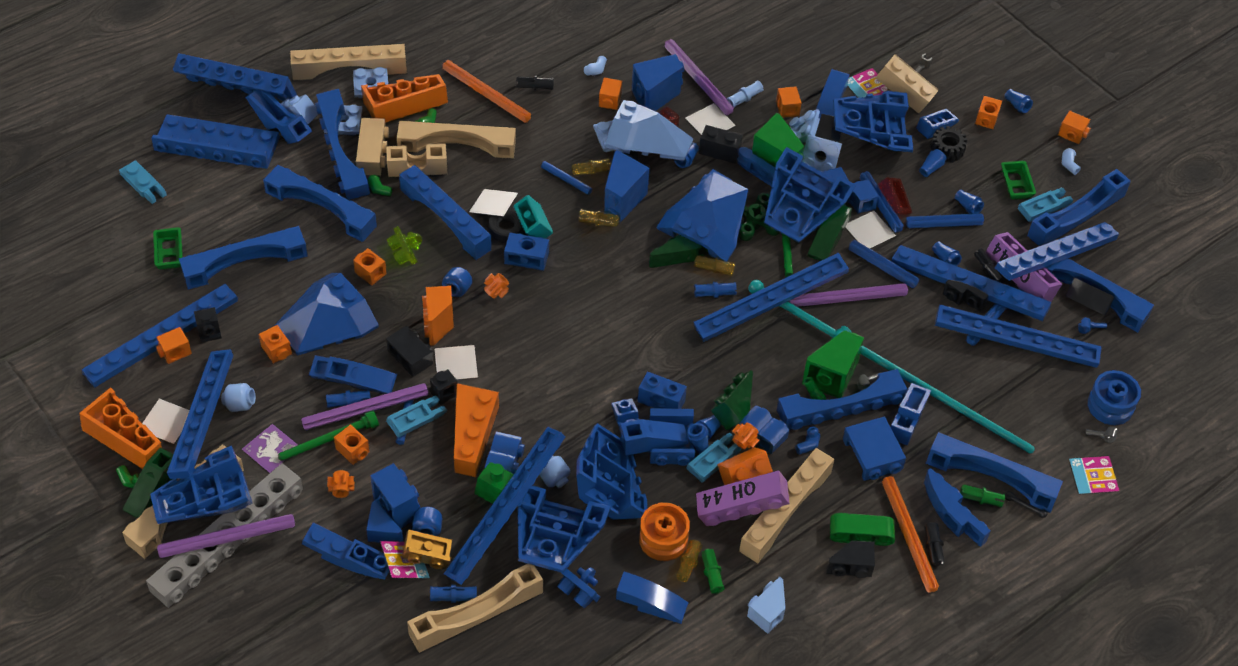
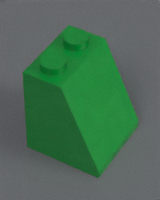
[752,113,804,167]
[802,330,864,398]

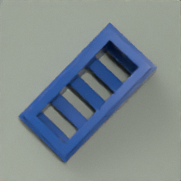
[916,109,959,139]

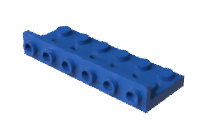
[173,53,297,101]
[151,114,280,169]

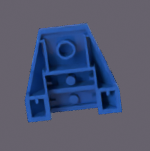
[833,91,913,153]
[764,147,856,243]
[656,172,748,264]
[273,273,379,356]
[576,423,647,520]
[150,445,253,524]
[518,486,611,573]

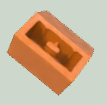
[422,286,454,346]
[717,447,773,485]

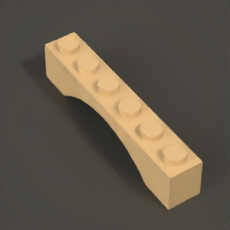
[290,44,407,80]
[397,121,516,158]
[122,444,244,559]
[739,448,834,563]
[407,564,543,653]

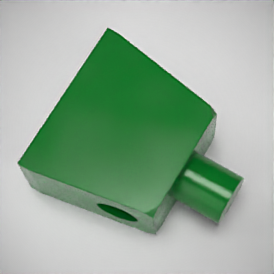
[474,462,514,504]

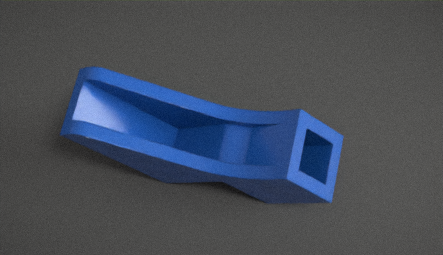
[245,90,312,144]
[823,167,878,214]

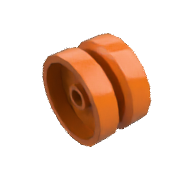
[639,502,690,561]

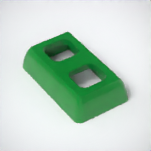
[1001,161,1036,200]
[153,227,183,270]

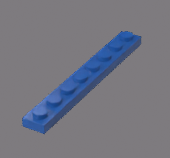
[995,222,1119,281]
[892,245,1051,321]
[694,253,849,342]
[82,284,238,388]
[935,305,1101,368]
[167,349,234,479]
[444,427,565,585]

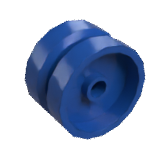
[1088,370,1141,425]

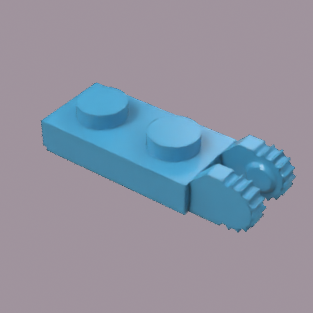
[119,160,167,204]
[1018,187,1073,222]
[386,396,447,438]
[687,433,741,483]

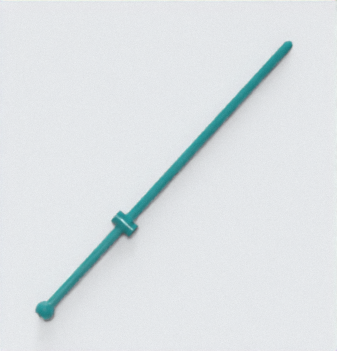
[748,280,1035,453]

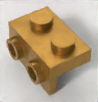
[402,530,452,569]

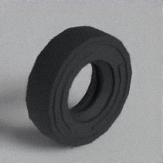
[488,209,524,242]

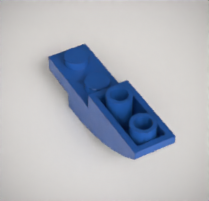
[309,355,397,394]
[924,468,991,547]
[302,522,390,580]

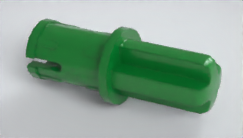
[960,484,1005,508]
[701,548,725,593]

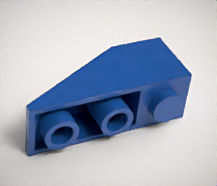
[620,419,689,456]

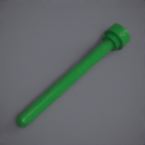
[278,410,379,461]

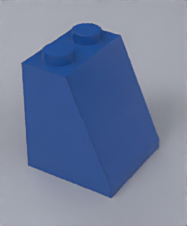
[632,54,684,111]
[604,150,649,222]

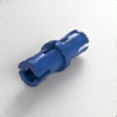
[694,282,737,298]
[326,390,370,408]
[430,585,477,603]

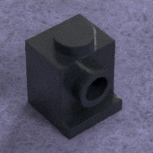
[194,307,222,343]
[429,369,458,405]

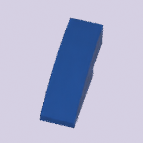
[816,69,850,118]
[891,383,931,446]
[616,572,688,624]

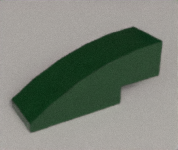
[807,205,852,261]

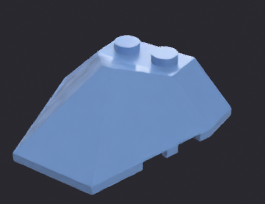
[605,100,693,160]

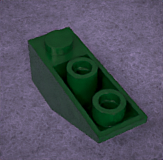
[649,235,708,268]
[710,370,753,430]
[123,448,178,519]

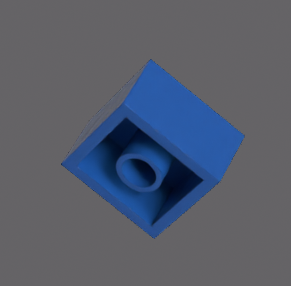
[370,463,420,529]

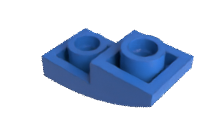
[612,398,639,430]

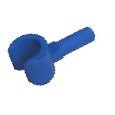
[1078,317,1107,334]

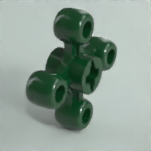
[738,193,780,241]

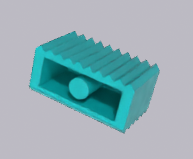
[513,195,553,239]

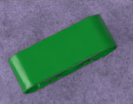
[830,513,895,546]

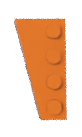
[361,74,448,123]
[454,383,499,477]
[79,387,162,469]

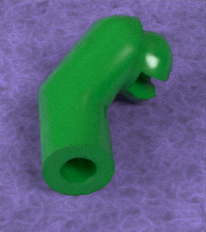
[415,108,437,123]
[367,175,393,197]
[803,377,826,400]
[116,465,141,488]

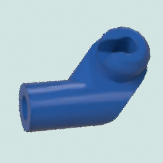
[795,427,820,455]

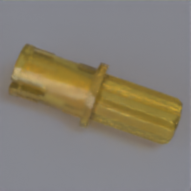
[572,158,611,176]
[579,209,619,227]
[694,256,736,276]
[676,540,703,582]

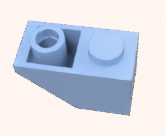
[281,94,318,124]
[747,577,785,634]

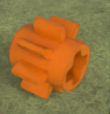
[484,273,509,299]
[732,422,759,450]
[327,470,355,498]

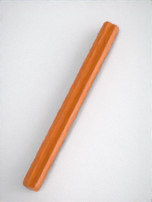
[443,60,531,123]
[882,476,939,593]

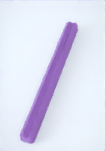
[665,39,734,115]
[788,284,908,307]
[302,383,428,430]
[157,514,295,558]

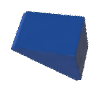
[367,500,403,543]

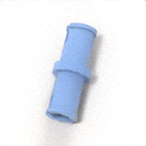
[727,81,764,108]

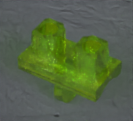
[386,226,422,265]

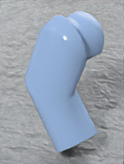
[584,56,607,76]
[1061,148,1081,175]

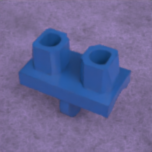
[557,567,601,608]

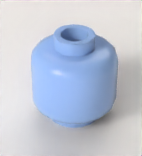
[221,383,256,412]
[539,456,570,488]

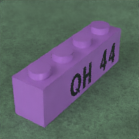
[986,232,1062,302]
[696,470,790,526]

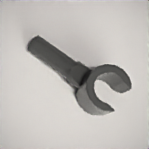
[915,54,932,73]
[857,372,881,391]
[1086,426,1118,443]

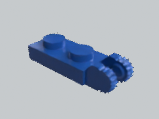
[737,147,775,187]

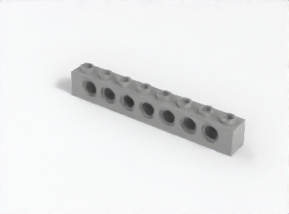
[146,463,303,608]

